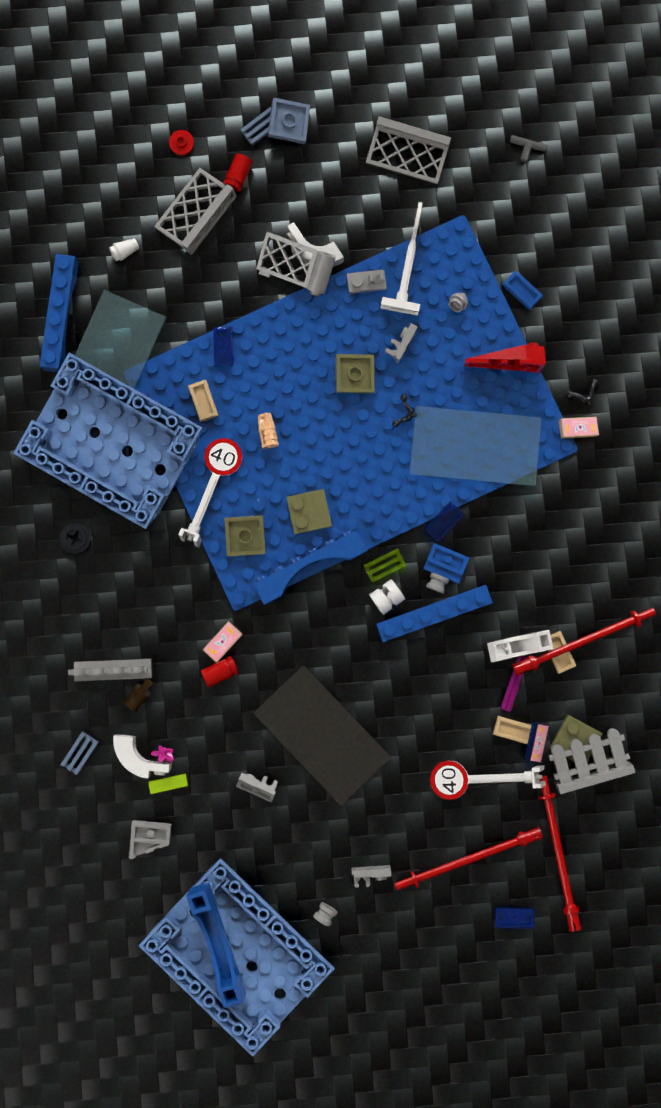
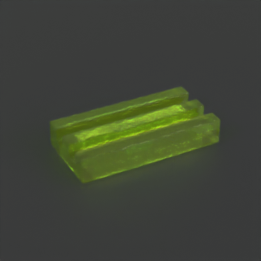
[364,549,406,582]

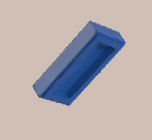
[502,270,543,311]

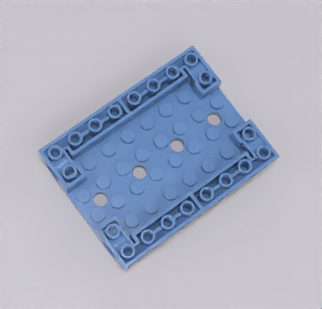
[13,353,203,529]
[139,858,335,1056]

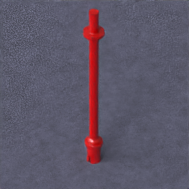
[512,608,656,676]
[538,775,582,932]
[395,826,543,890]

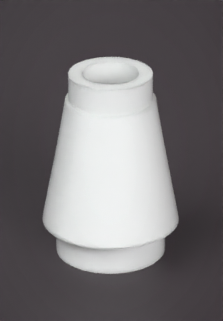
[109,238,139,261]

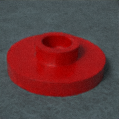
[169,130,194,156]

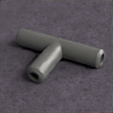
[510,135,548,163]

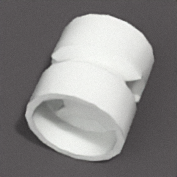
[369,579,405,615]

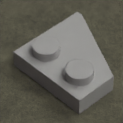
[129,820,172,859]

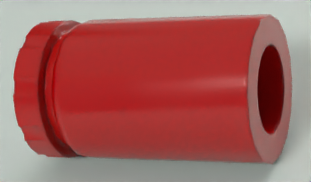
[223,153,253,192]
[201,656,239,687]

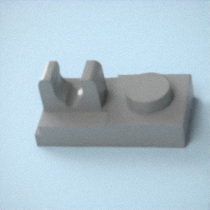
[347,269,387,294]
[385,323,418,364]
[236,773,277,802]
[351,865,391,888]

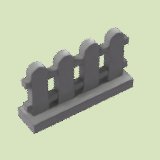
[68,659,152,681]
[548,728,635,794]

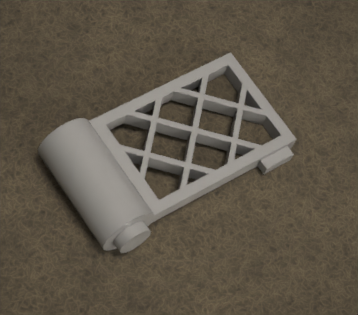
[256,232,336,297]

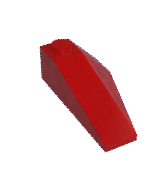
[464,343,546,373]

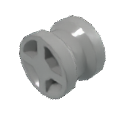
[426,573,449,594]
[313,902,338,927]

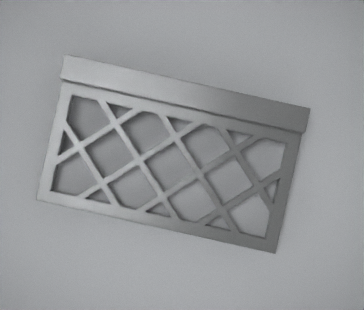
[366,116,451,184]
[154,168,237,255]

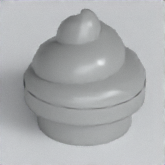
[449,293,468,312]

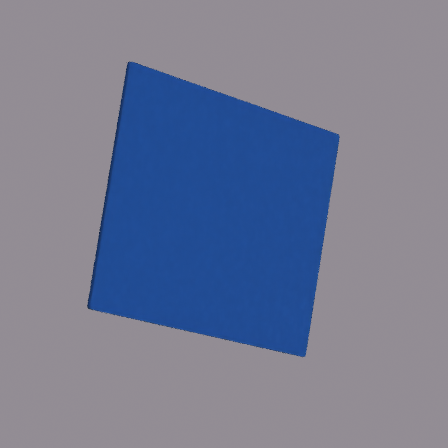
[124,215,578,611]

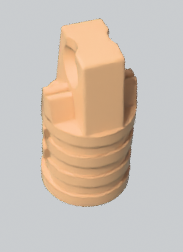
[258,413,279,449]

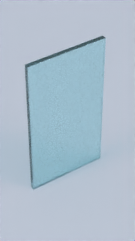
[75,290,166,389]
[410,406,541,486]

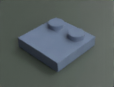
[268,98,310,144]

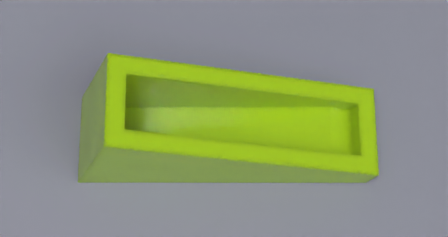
[148,774,188,794]

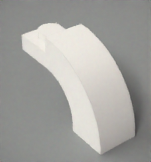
[287,222,344,267]
[487,630,553,662]
[113,734,172,778]

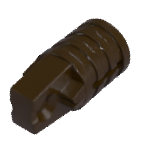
[122,678,154,713]

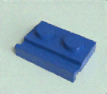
[423,543,469,584]

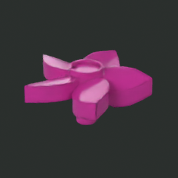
[151,746,174,764]

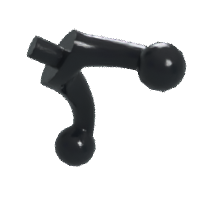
[566,379,598,405]
[392,394,417,428]

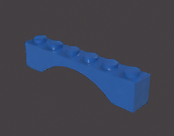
[40,254,79,372]
[253,529,367,605]
[376,585,493,642]
[186,883,246,1008]

